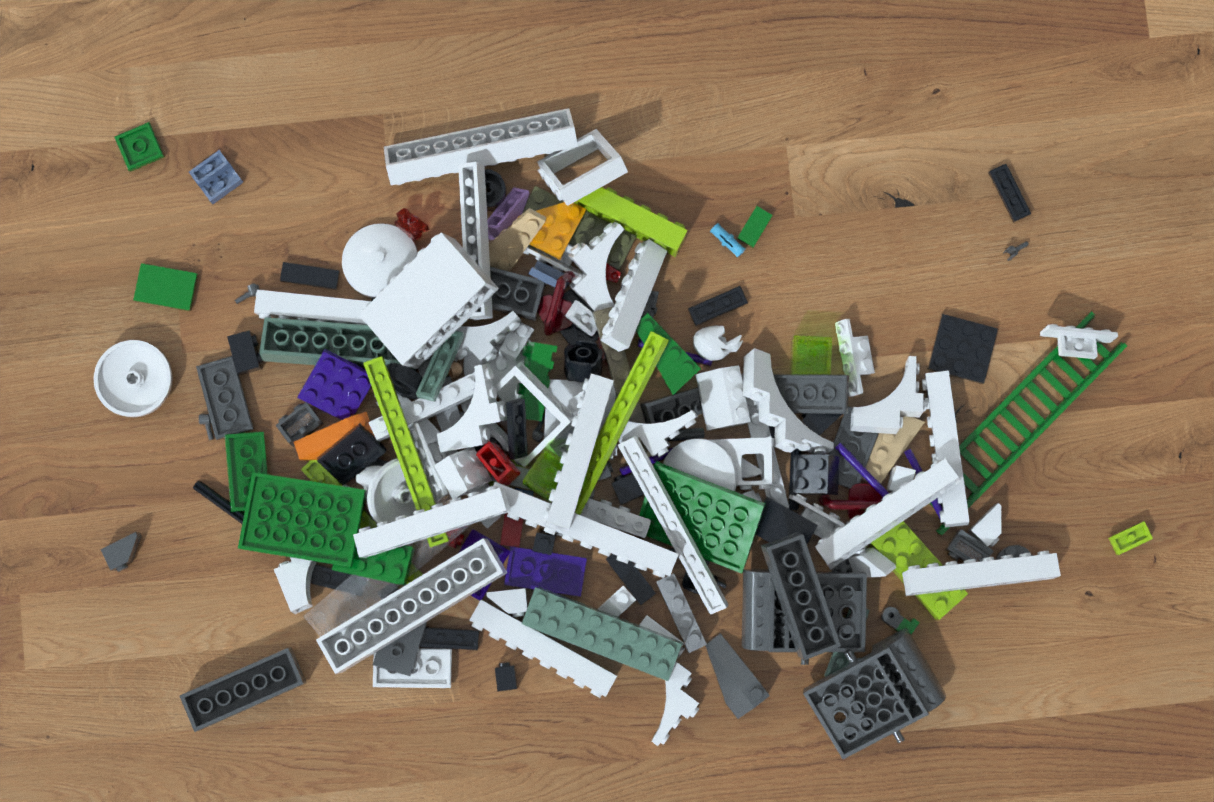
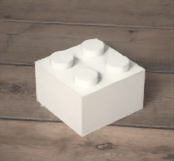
[434,447,492,499]

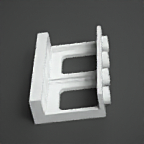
[711,437,776,490]

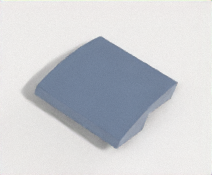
[189,150,244,204]
[529,260,571,289]

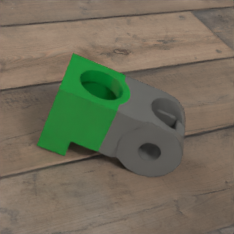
[881,607,920,635]

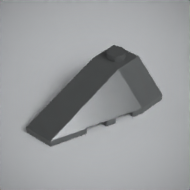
[640,387,703,424]
[705,633,770,719]

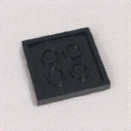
[927,314,998,384]

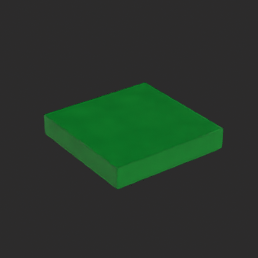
[114,122,165,172]

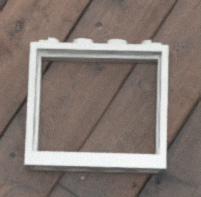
[537,129,628,206]
[487,362,574,467]

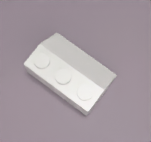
[696,365,751,431]

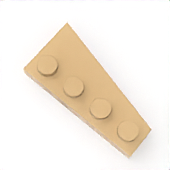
[489,208,546,272]
[861,416,925,484]

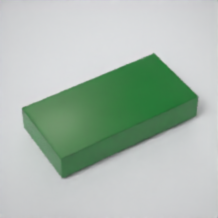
[737,206,773,248]

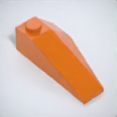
[294,412,375,460]

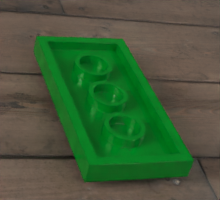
[224,432,268,512]
[332,545,415,586]

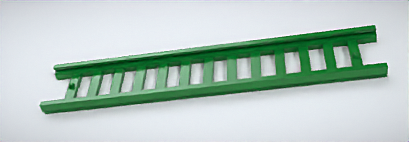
[929,311,1127,536]

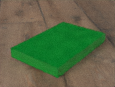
[133,263,198,311]

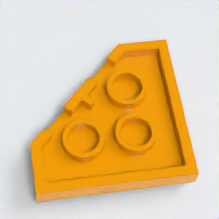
[517,202,586,260]

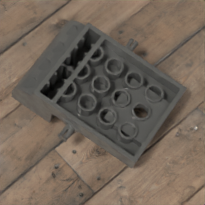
[741,569,867,665]
[803,628,946,759]

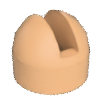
[448,362,463,378]

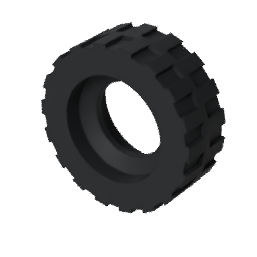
[387,363,423,399]

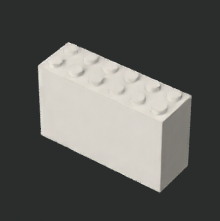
[359,233,499,369]

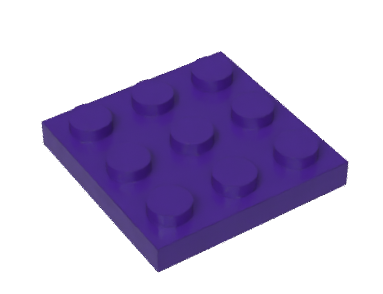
[297,349,371,420]

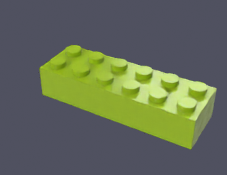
[574,187,688,257]
[869,521,968,620]

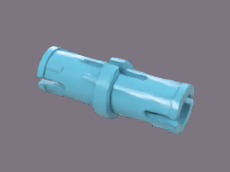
[710,223,745,258]

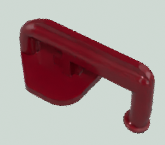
[538,271,575,336]
[819,483,883,519]

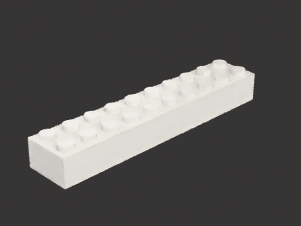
[384,108,578,185]
[493,482,678,578]
[316,538,507,674]

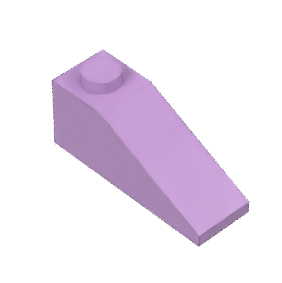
[487,187,530,240]

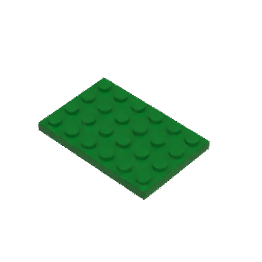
[639,462,766,574]
[238,472,367,567]

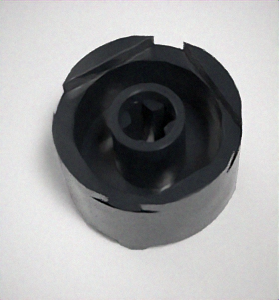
[485,169,506,212]
[564,340,603,382]

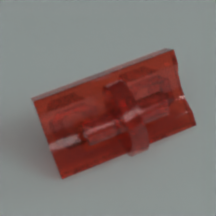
[394,208,430,240]

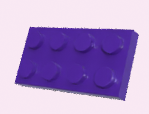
[504,546,587,597]

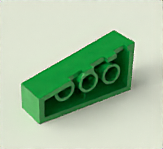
[636,312,701,395]
[516,341,558,421]

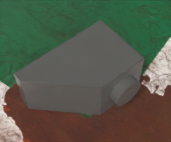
[100,532,142,572]

